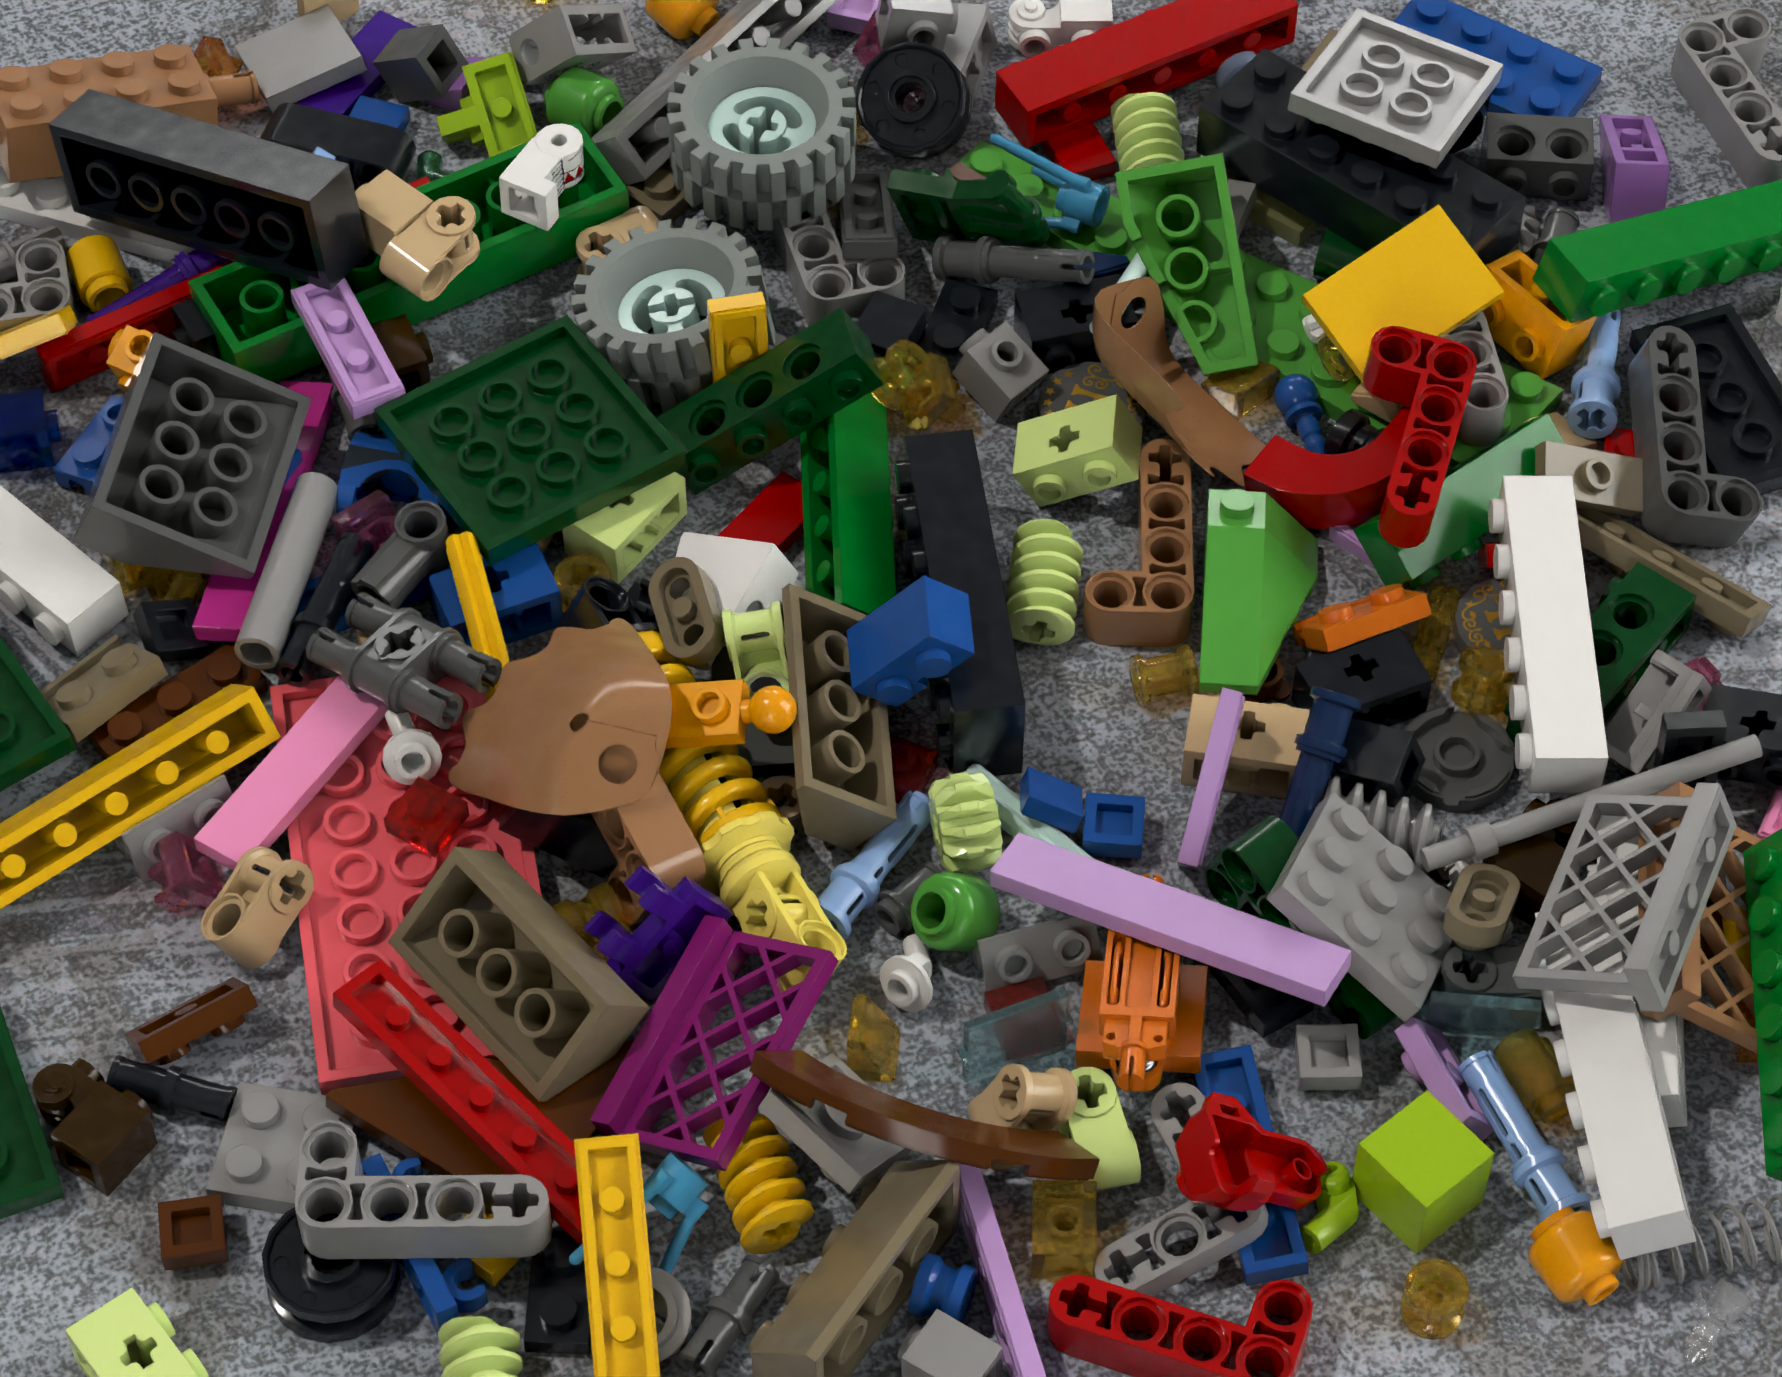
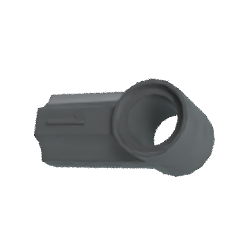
[351,501,450,609]

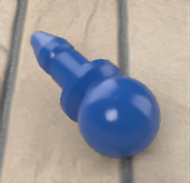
[1274,374,1326,454]

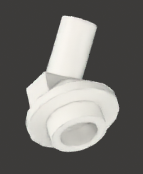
[382,710,442,785]
[880,934,933,1012]

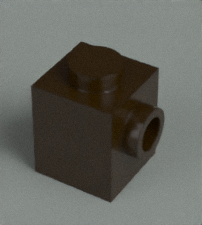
[371,314,433,393]

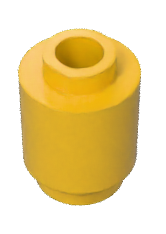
[66,235,133,313]

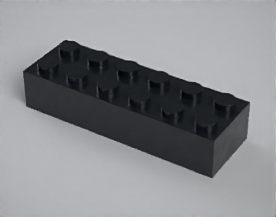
[1196,48,1526,265]
[49,89,369,291]
[895,429,1025,776]

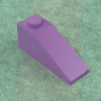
[1599,114,1670,223]

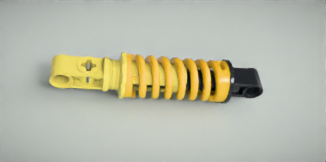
[558,575,847,991]

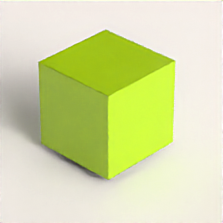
[1352,1090,1495,1254]

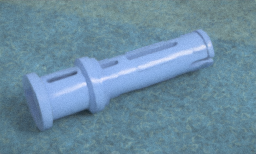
[1567,310,1622,439]
[817,790,931,941]
[1458,1050,1591,1224]

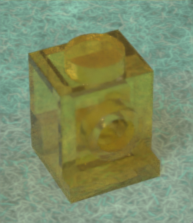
[1031,1180,1097,1283]

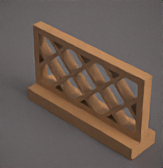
[1638,781,1762,1053]

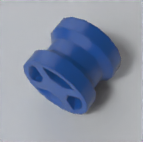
[908,1252,978,1323]

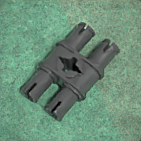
[306,592,502,730]

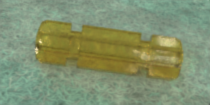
[1413,584,1460,683]

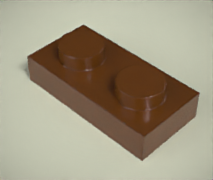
[124,977,258,1065]

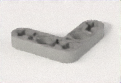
[1094,1082,1269,1297]

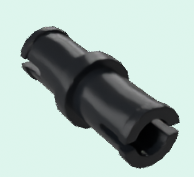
[106,1055,238,1126]

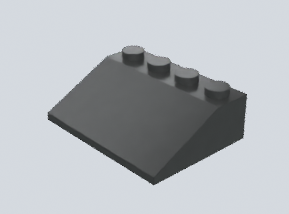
[72,332,312,579]

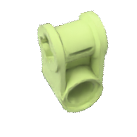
[722,600,789,699]
[1058,1067,1141,1195]

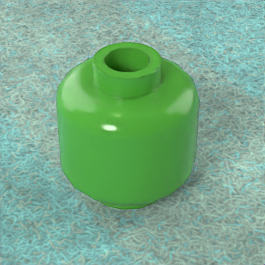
[544,67,624,138]
[910,872,1000,952]

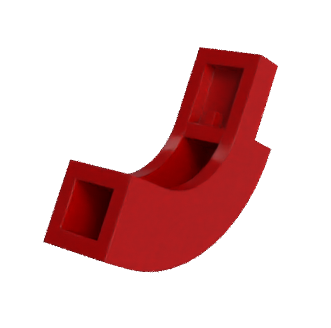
[1243,405,1411,529]

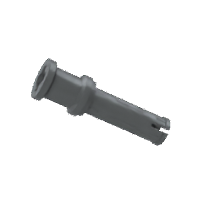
[932,233,1095,285]

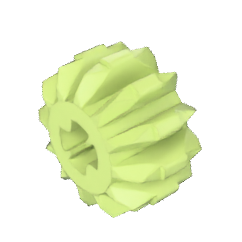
[928,772,1003,874]

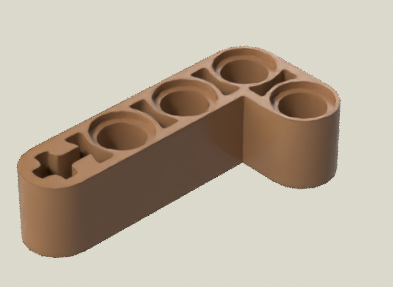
[1082,438,1194,647]
[570,714,705,926]

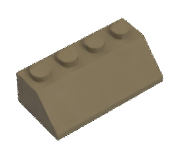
[782,583,897,851]
[388,846,650,1102]
[749,1160,960,1377]

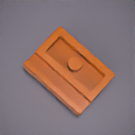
[1292,584,1432,652]

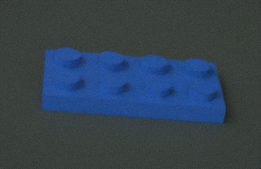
[1394,0,1603,117]

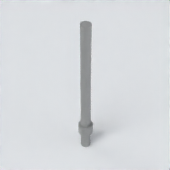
[1419,734,1763,872]

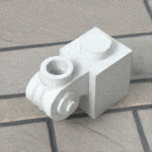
[1008,0,1113,58]

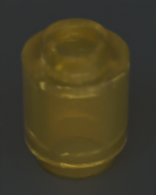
[1493,1028,1576,1124]

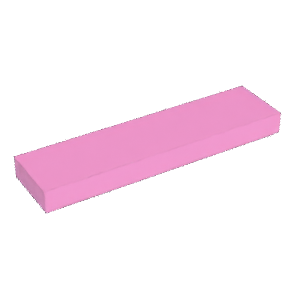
[194,674,388,871]

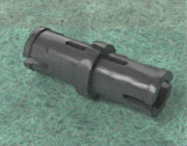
[677,1254,780,1377]

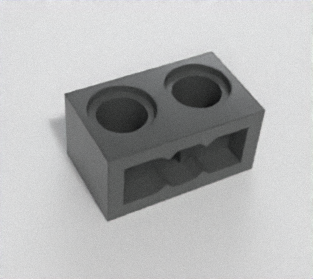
[1481,112,1594,201]

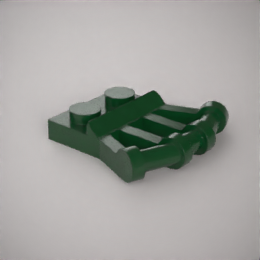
[886,168,1050,248]

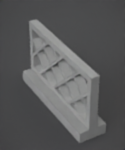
[1512,783,1737,1012]

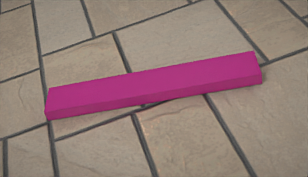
[192,381,335,642]

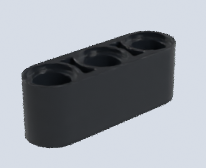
[259,103,417,191]

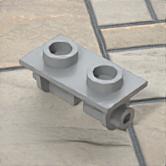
[114,774,233,883]
[971,914,1102,997]

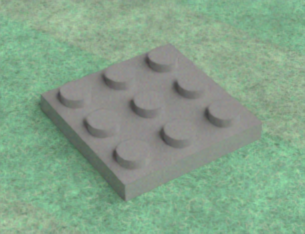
[1287,8,1504,169]
[1267,791,1453,1022]

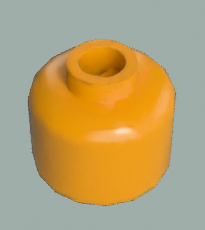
[645,0,720,40]
[1528,1207,1625,1306]

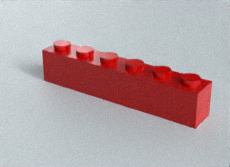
[995,0,1298,148]

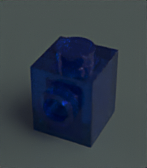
[0,388,63,474]

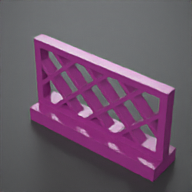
[590,915,839,1171]

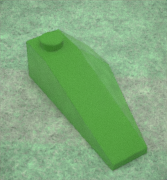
[1115,153,1259,376]
[1198,489,1318,695]

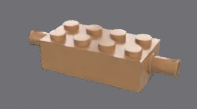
[0,44,259,183]

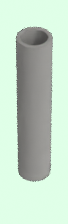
[234,472,338,670]

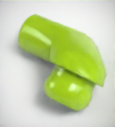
[1300,1161,1359,1254]

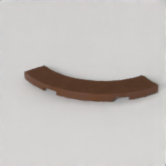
[749,1050,1100,1181]

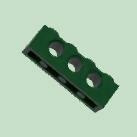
[656,308,884,495]
[1504,562,1697,748]

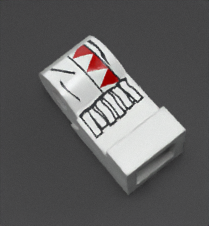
[499,123,584,231]

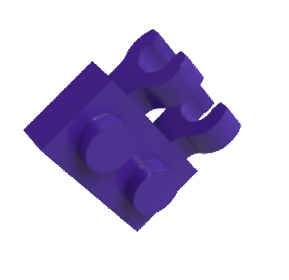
[583,865,733,1002]

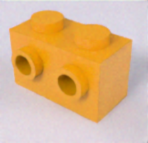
[1483,249,1597,380]

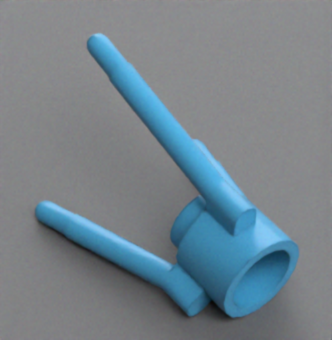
[990,134,1110,234]
[569,1152,710,1274]

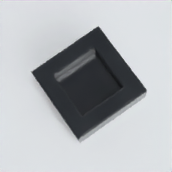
[169,298,220,359]
[133,598,210,662]

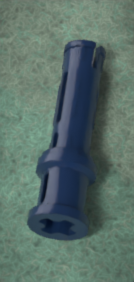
[1280,686,1363,839]

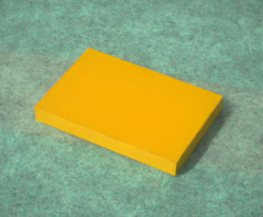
[1301,204,1504,386]

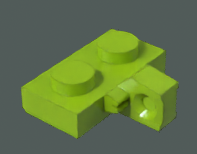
[436,52,538,158]

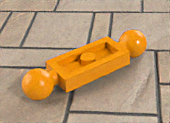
[665,679,797,749]

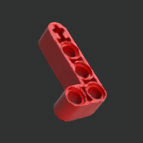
[1363,326,1477,548]
[1047,1274,1313,1377]

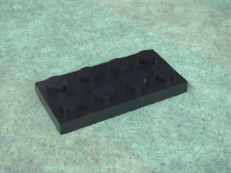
[1629,303,1782,495]

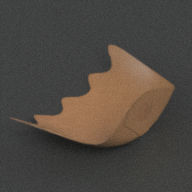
[1092,277,1265,488]
[448,618,672,816]

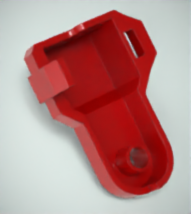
[1175,1092,1329,1212]

